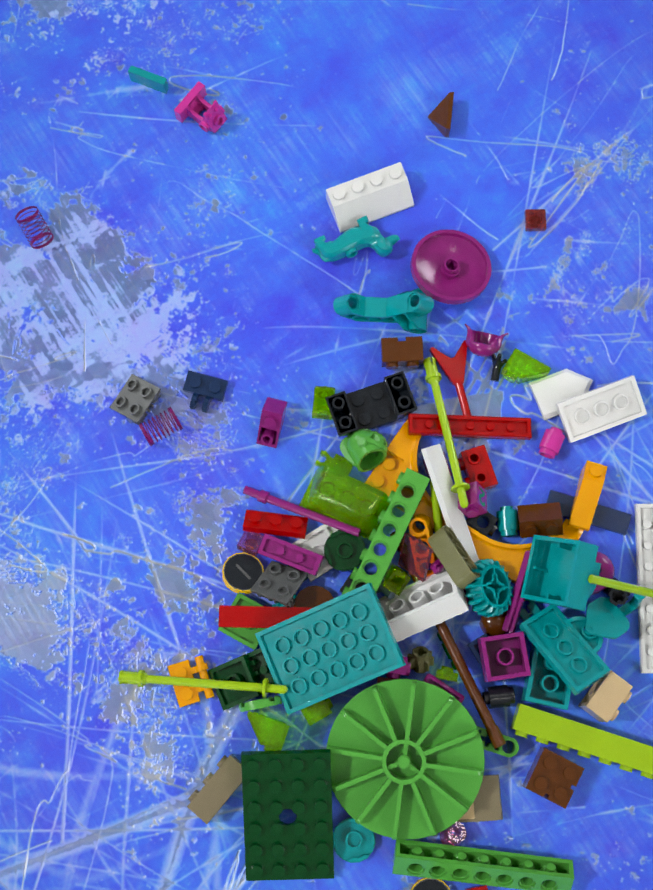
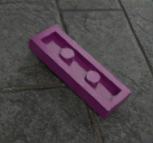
[257,533,324,576]

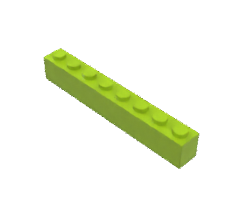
[510,703,653,780]

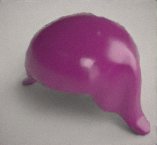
[465,324,509,357]

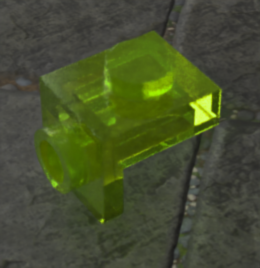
[312,386,335,420]

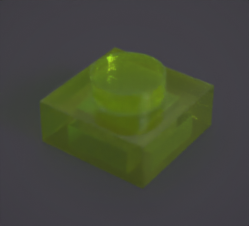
[434,666,458,682]

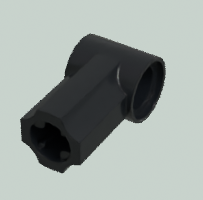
[603,577,630,606]

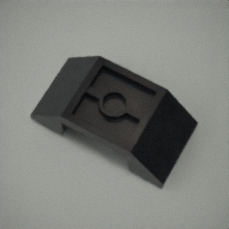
[325,371,417,437]

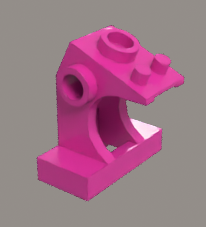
[174,81,227,133]

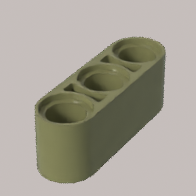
[428,525,480,589]

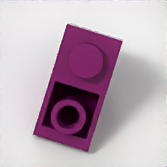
[256,397,287,448]

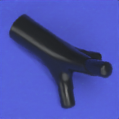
[491,353,507,382]

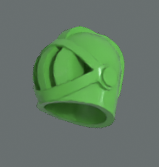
[340,429,388,472]

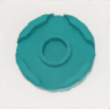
[333,817,376,863]

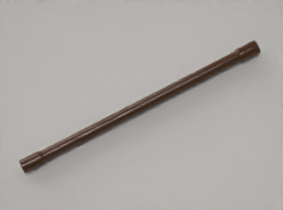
[390,531,506,749]

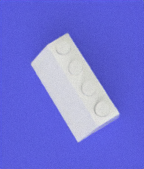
[326,162,414,234]
[378,569,469,642]

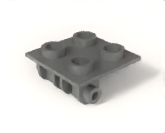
[110,374,161,425]
[250,561,308,608]

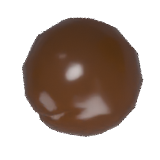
[479,611,508,637]

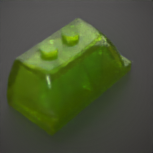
[299,466,390,539]

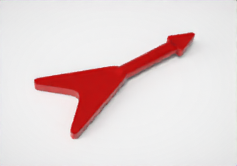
[429,340,471,416]

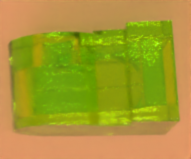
[382,563,411,596]

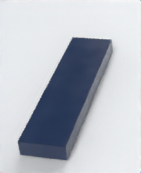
[546,490,631,536]

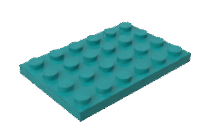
[255,583,406,715]

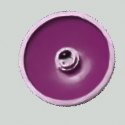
[410,230,492,304]

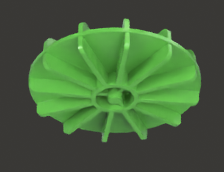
[326,679,485,840]

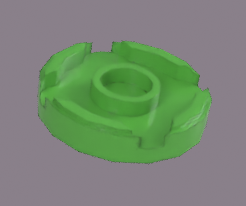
[239,695,282,712]

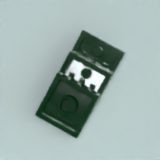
[208,648,275,711]

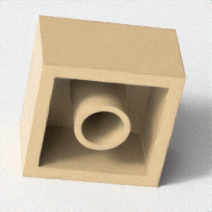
[578,670,633,722]

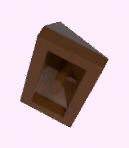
[428,92,454,137]

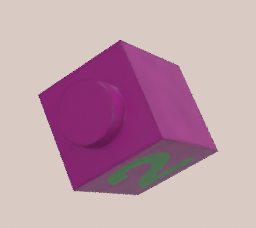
[458,481,487,518]

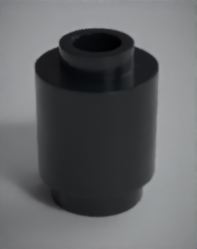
[482,685,515,709]

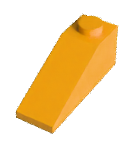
[568,460,608,531]

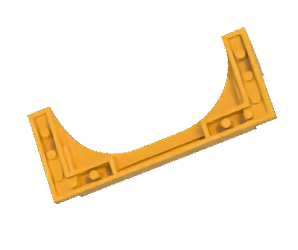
[363,419,584,584]

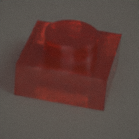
[524,209,546,231]

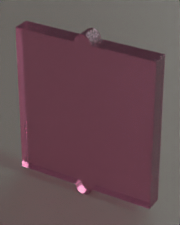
[398,532,433,582]

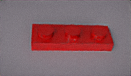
[243,509,308,539]

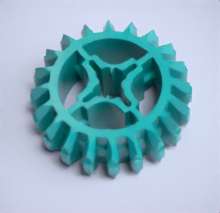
[464,559,514,617]

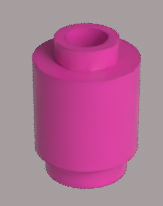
[539,427,565,459]

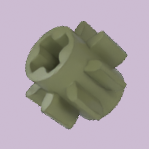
[407,646,434,673]

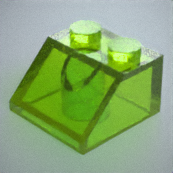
[247,711,291,751]

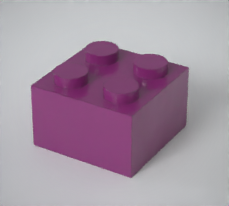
[477,631,531,682]

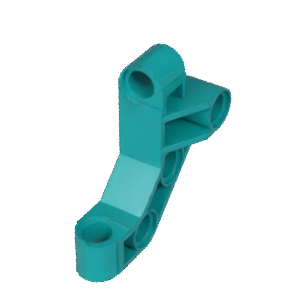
[333,288,434,334]

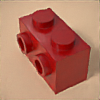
[458,445,498,490]

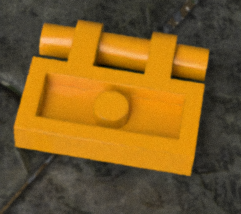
[168,655,215,708]

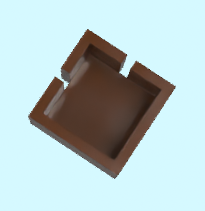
[522,747,584,809]

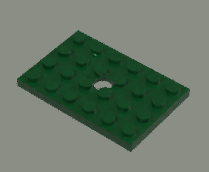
[241,749,334,881]

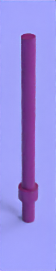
[243,486,361,537]

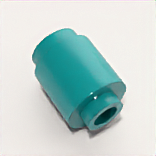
[496,506,519,537]

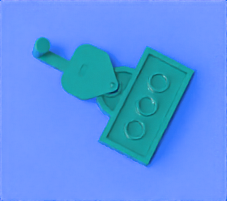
[519,593,646,696]

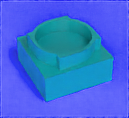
[520,535,601,611]

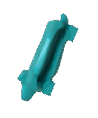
[312,215,400,262]

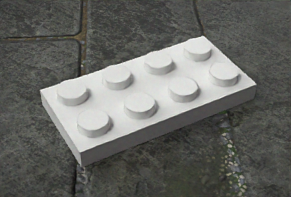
[556,375,647,443]

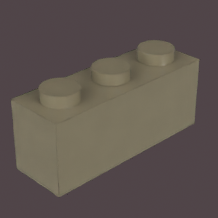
[187,754,242,824]

